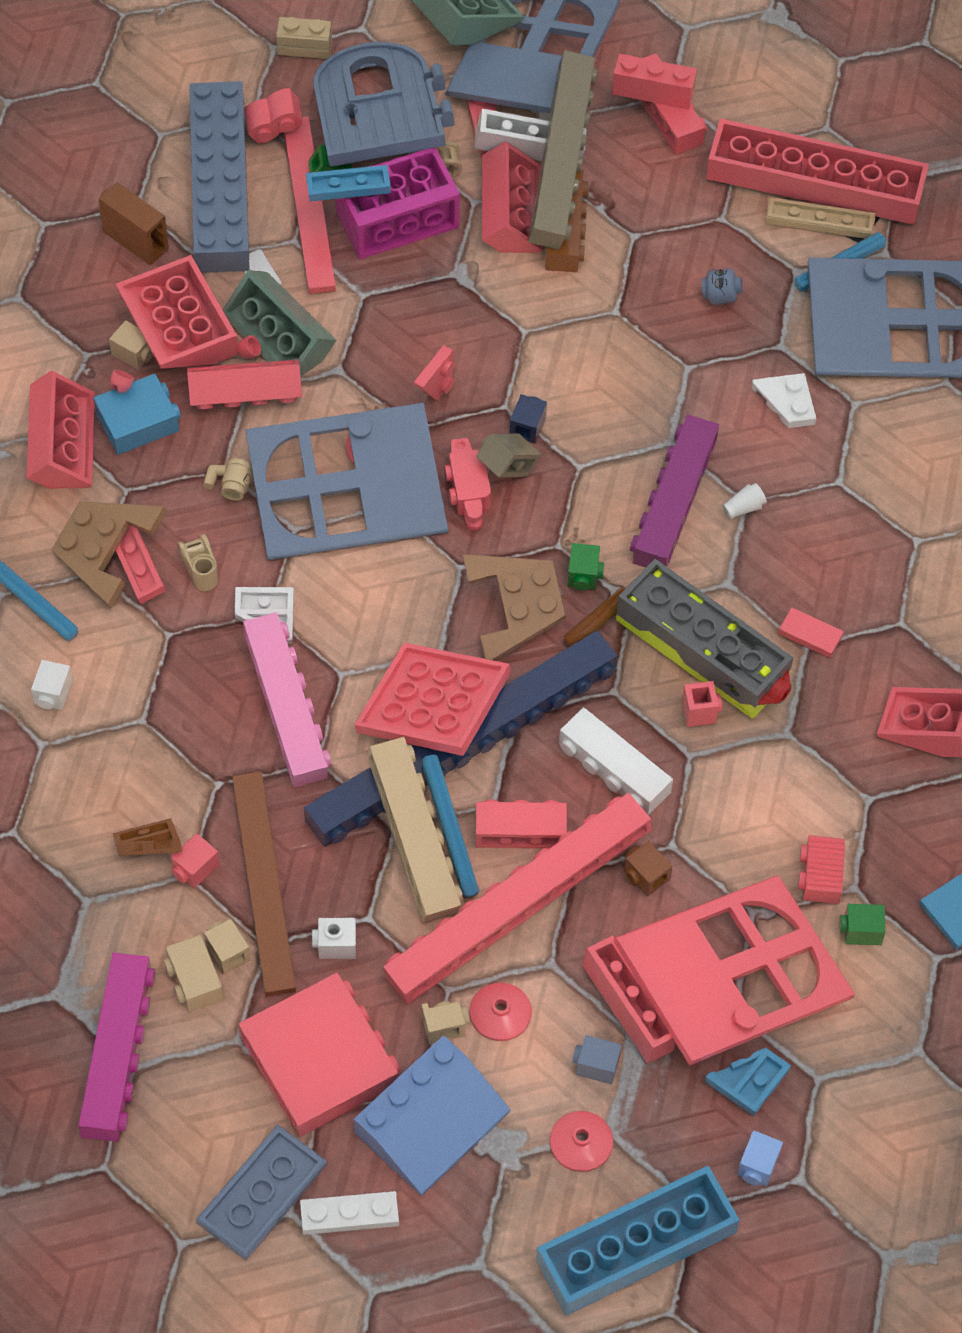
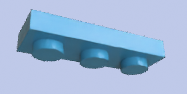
[306,165,391,202]

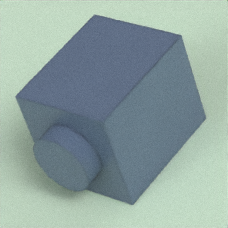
[572,1035,622,1085]

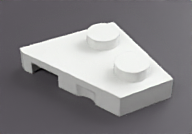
[752,373,816,428]
[235,587,294,644]

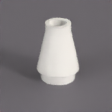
[722,483,767,519]

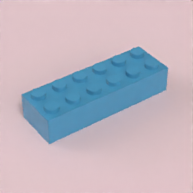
[536,1165,740,1316]

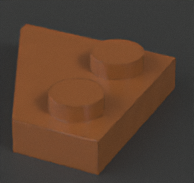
[113,818,182,856]

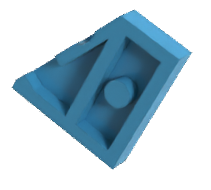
[705,1048,791,1116]

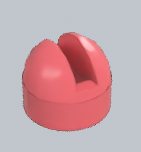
[238,335,261,359]
[110,370,134,393]

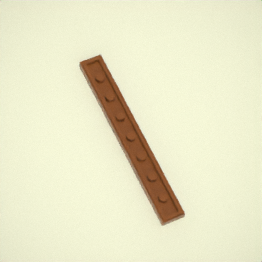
[232,771,296,997]

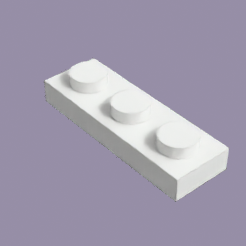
[300,1191,399,1235]

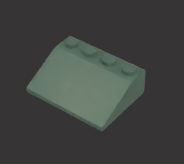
[411,0,524,46]

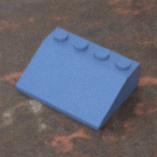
[354,1035,510,1196]

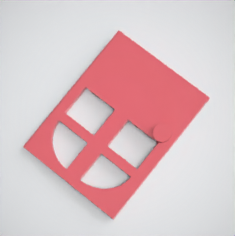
[614,875,855,1066]

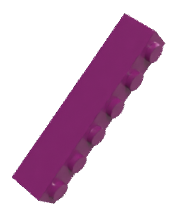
[630,414,719,568]

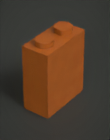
[98,182,169,266]

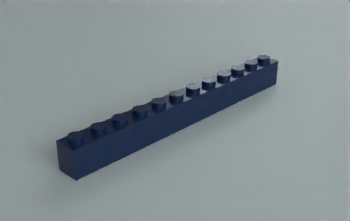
[304,631,618,847]

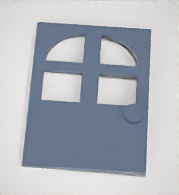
[445,0,620,113]
[808,258,962,378]
[245,403,448,560]

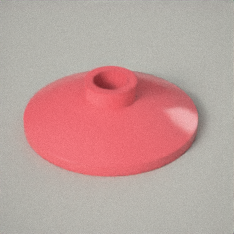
[470,983,532,1041]
[550,1111,613,1172]

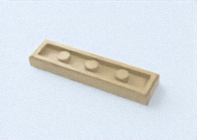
[765,197,876,239]

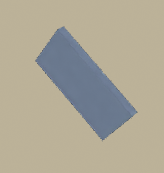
[196,1125,327,1261]

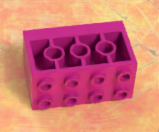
[335,148,460,260]

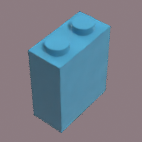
[93,374,181,455]

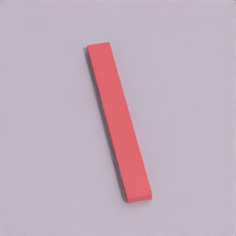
[284,116,336,294]

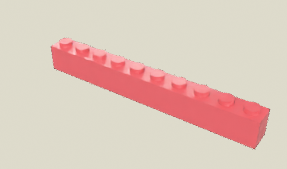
[383,793,651,1005]

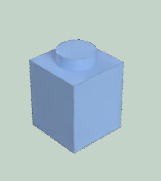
[737,1130,783,1187]

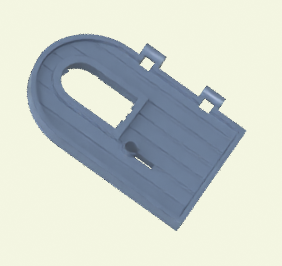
[313,42,455,167]

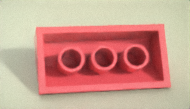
[482,141,543,253]
[26,370,95,489]

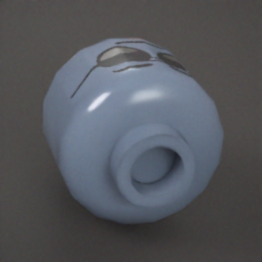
[702,268,743,305]

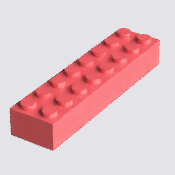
[706,118,929,225]

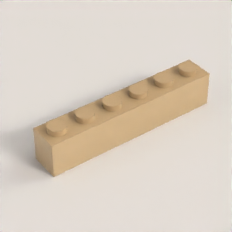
[367,737,463,923]

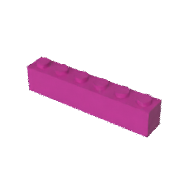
[78,952,155,1142]

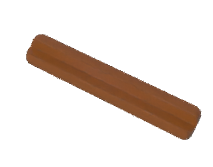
[563,587,626,647]

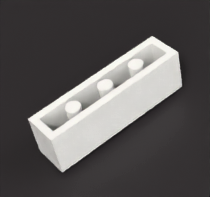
[474,109,587,161]
[559,707,673,815]

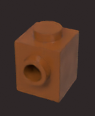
[624,841,673,896]

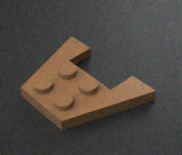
[51,501,167,609]
[463,554,566,661]

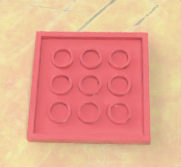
[354,643,511,756]

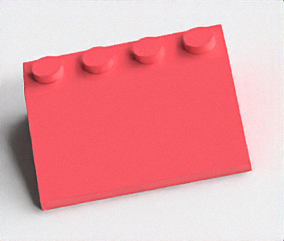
[115,255,238,369]

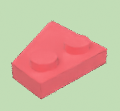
[414,345,454,401]

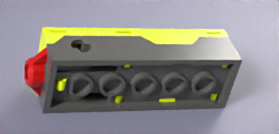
[616,559,793,719]

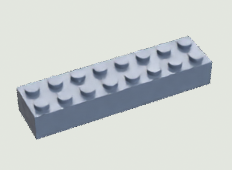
[189,81,250,273]

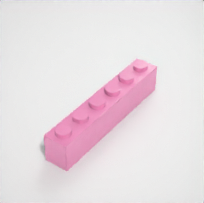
[243,612,332,788]

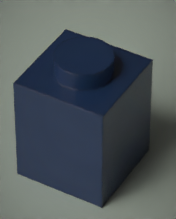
[509,394,547,444]

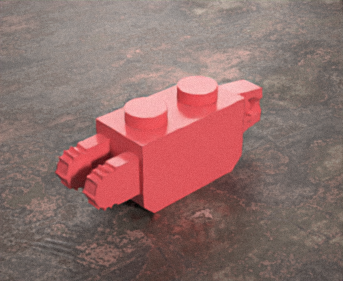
[444,438,491,532]

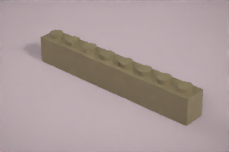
[528,50,597,250]

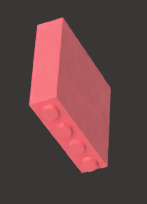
[238,973,401,1138]

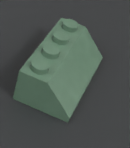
[222,270,337,377]

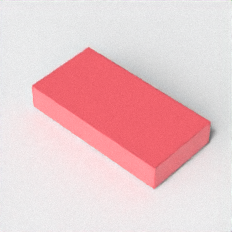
[778,607,844,658]

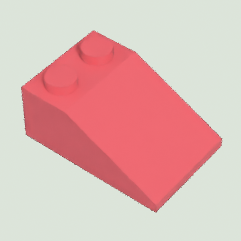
[877,687,962,758]

